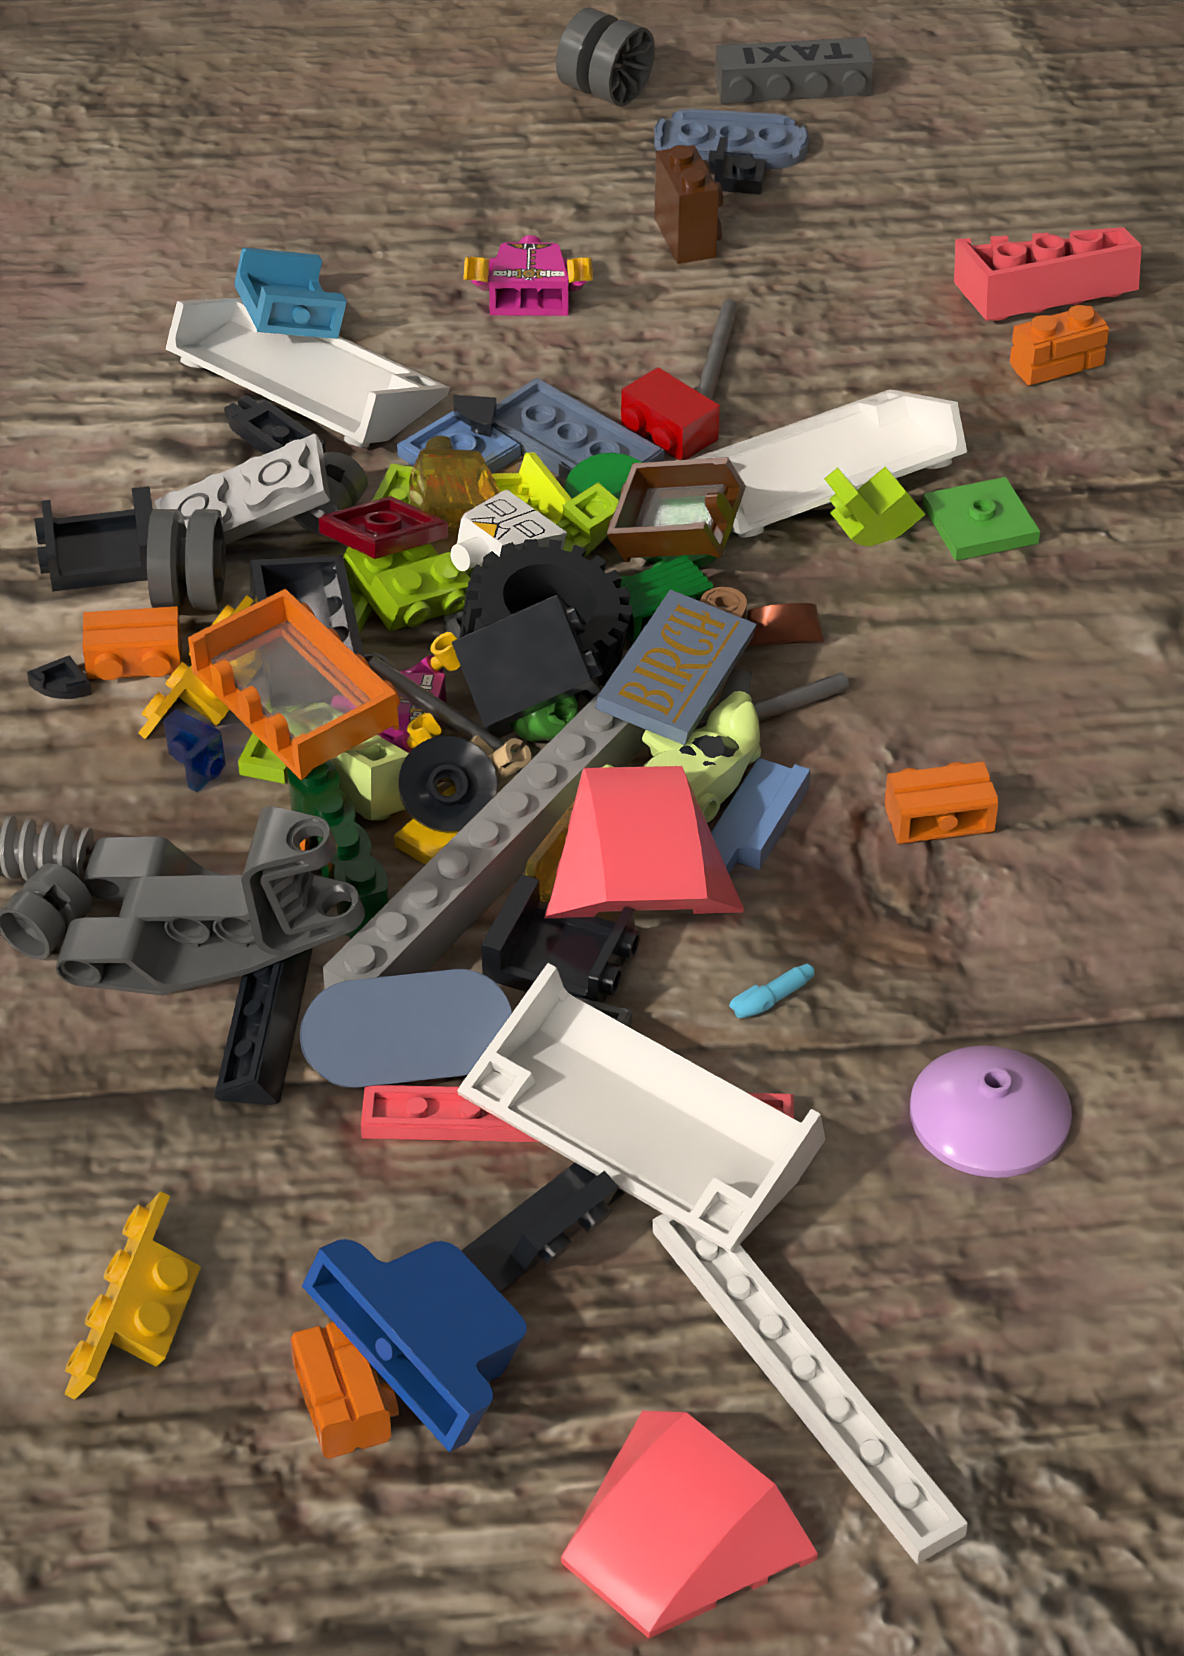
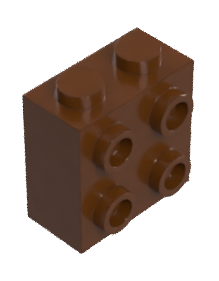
[654,145,723,264]

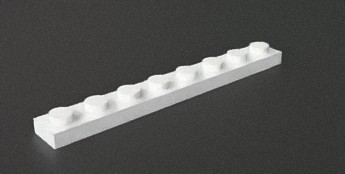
[653,1214,968,1564]

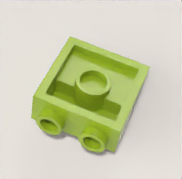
[344,543,470,631]

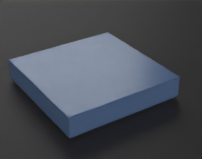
[397,410,521,493]

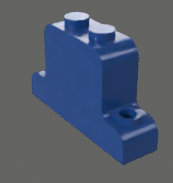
[302,1239,527,1453]

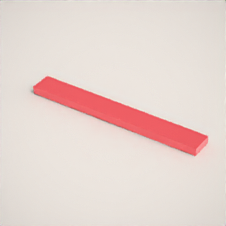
[361,1085,794,1142]

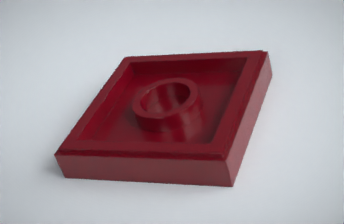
[319,496,448,559]

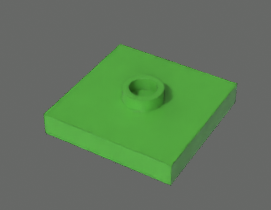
[922,477,1040,561]

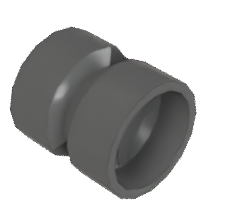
[294,452,368,535]
[0,863,93,960]

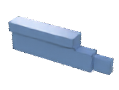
[711,758,810,874]

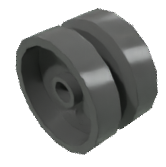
[147,509,226,611]

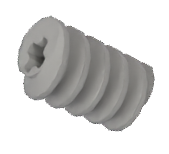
[0,815,94,882]

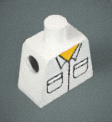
[451,490,566,571]

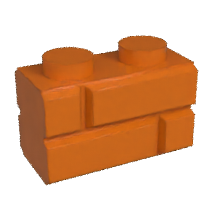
[1010,305,1109,385]
[82,606,182,680]
[884,761,998,844]
[290,1322,399,1459]

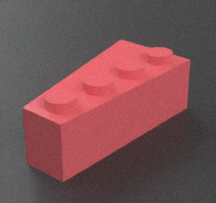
[954,227,1142,321]

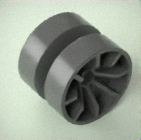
[556,7,655,106]

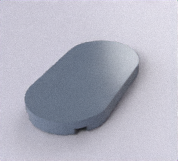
[654,109,809,169]
[300,969,512,1088]

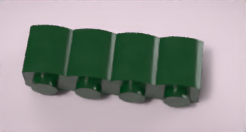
[287,760,389,939]

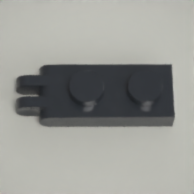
[224,395,326,454]

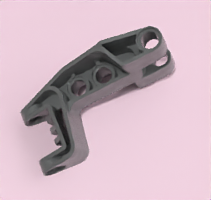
[55,806,365,996]

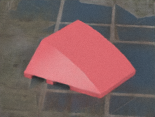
[545,766,744,918]
[561,1411,818,1639]

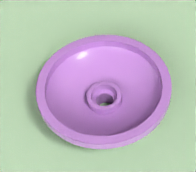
[910,1046,1072,1178]

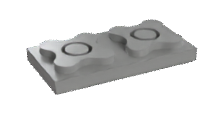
[154,433,330,545]

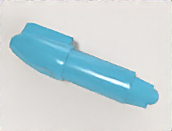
[729,963,815,1018]

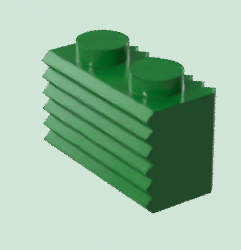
[620,555,714,645]

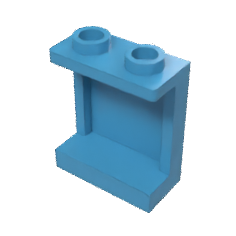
[234,248,347,339]

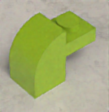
[824,466,926,547]

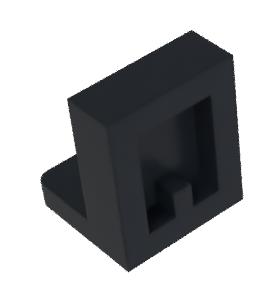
[708,137,766,195]

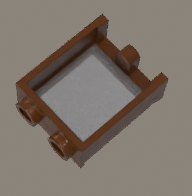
[607,457,746,562]

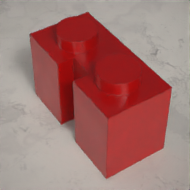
[621,367,720,460]

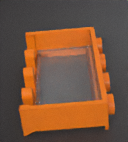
[188,589,400,780]

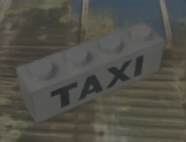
[715,37,873,103]

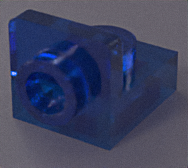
[163,709,226,793]

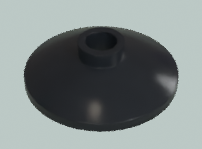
[398,736,498,833]

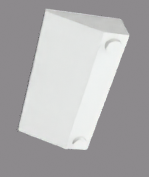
[165,298,450,447]
[693,389,967,538]
[457,963,826,1253]

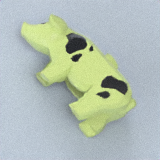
[603,691,761,823]

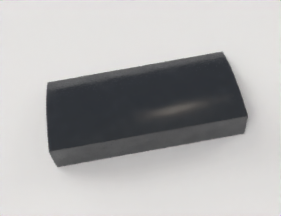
[250,555,365,709]

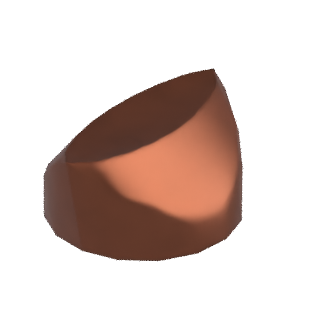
[746,603,825,647]

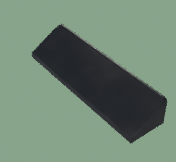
[214,948,312,1105]

